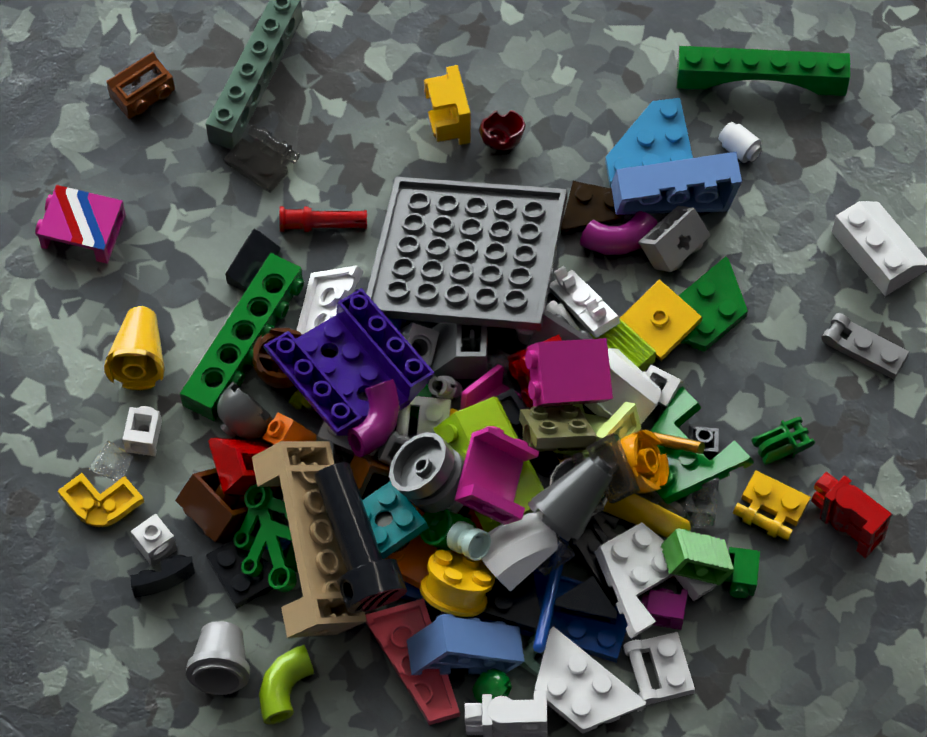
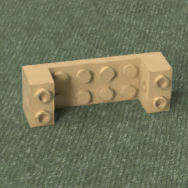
[252,441,366,638]

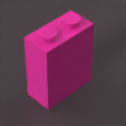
[525,338,613,407]

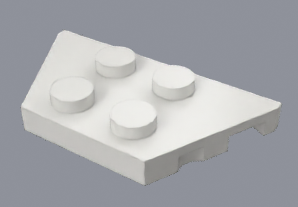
[534,626,647,734]

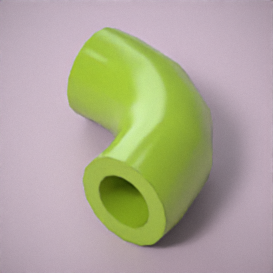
[259,644,314,725]

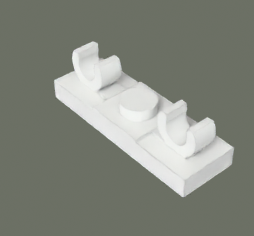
[549,266,620,338]

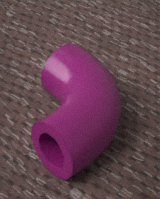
[580,211,658,255]
[347,379,400,457]

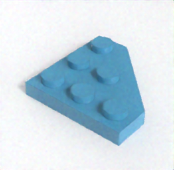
[605,98,693,187]

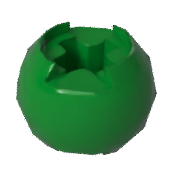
[472,668,512,703]

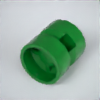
[420,508,477,551]

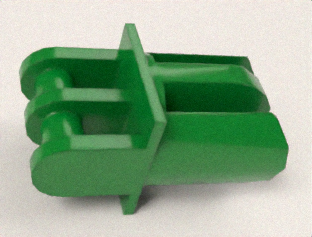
[751,417,815,466]

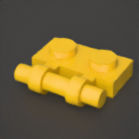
[733,470,811,541]

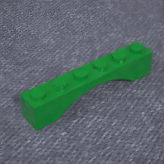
[676,46,850,96]

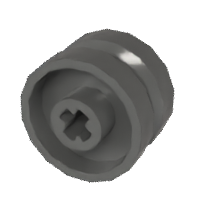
[389,432,465,514]

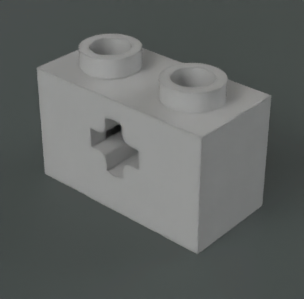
[638,206,711,272]

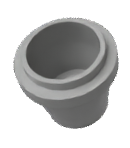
[186,621,250,695]

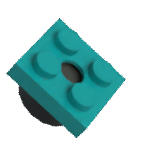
[362,481,429,559]

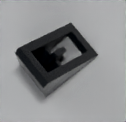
[554,576,617,625]

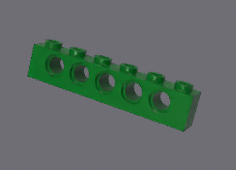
[180,253,304,421]

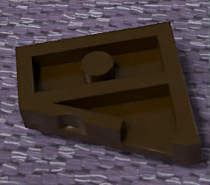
[561,181,625,234]

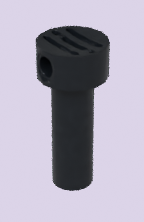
[314,462,407,613]

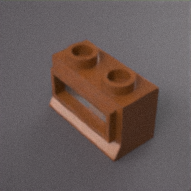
[106,52,175,119]

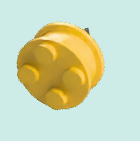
[420,550,495,617]

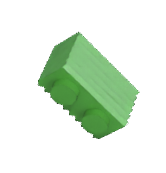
[661,528,734,585]

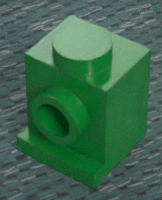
[725,547,760,598]

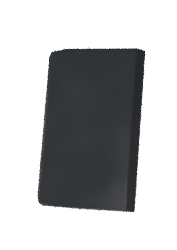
[225,229,281,292]

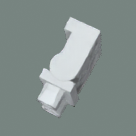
[465,691,547,737]

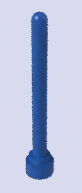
[533,533,573,653]

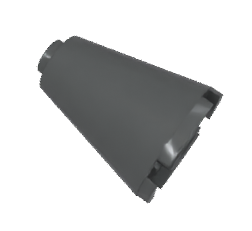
[528,456,613,545]

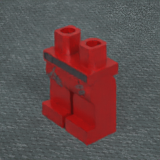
[811,472,892,559]

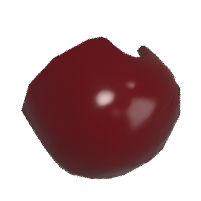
[479,110,526,151]

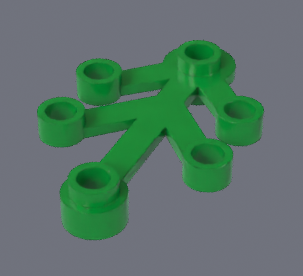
[233,484,297,592]

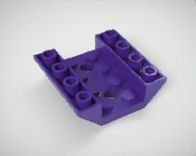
[264,288,435,436]

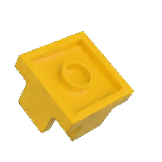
[424,65,471,145]

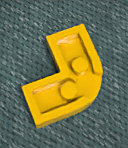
[58,473,144,527]

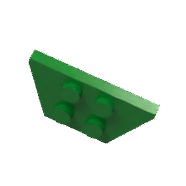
[679,256,748,352]

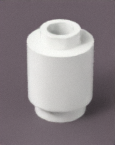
[718,122,762,163]

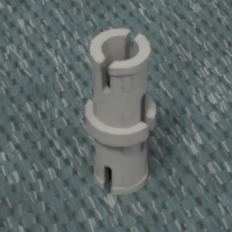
[428,376,463,399]

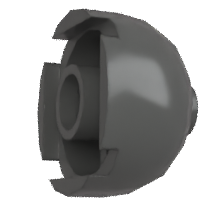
[217,382,274,440]

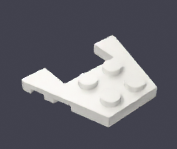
[595,522,717,639]

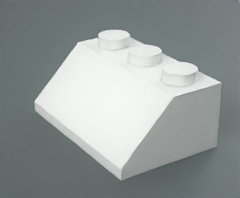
[832,201,927,296]

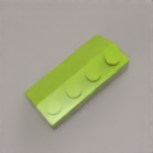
[433,397,544,532]

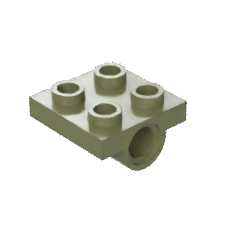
[519,405,597,452]

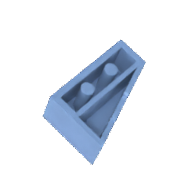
[407,614,525,675]

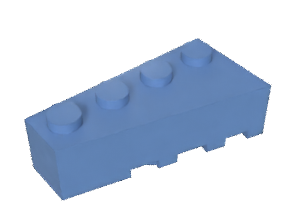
[611,152,742,215]

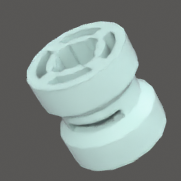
[447,521,491,561]

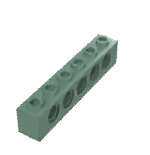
[205,0,303,150]

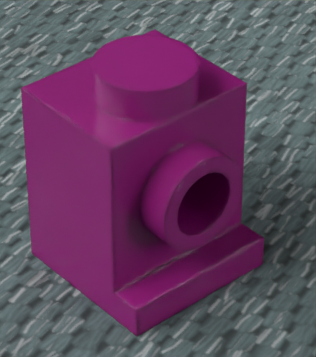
[641,588,688,630]

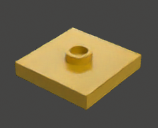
[620,279,702,361]

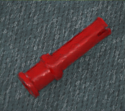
[279,206,367,232]

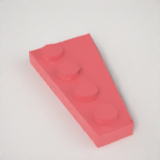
[365,598,460,725]

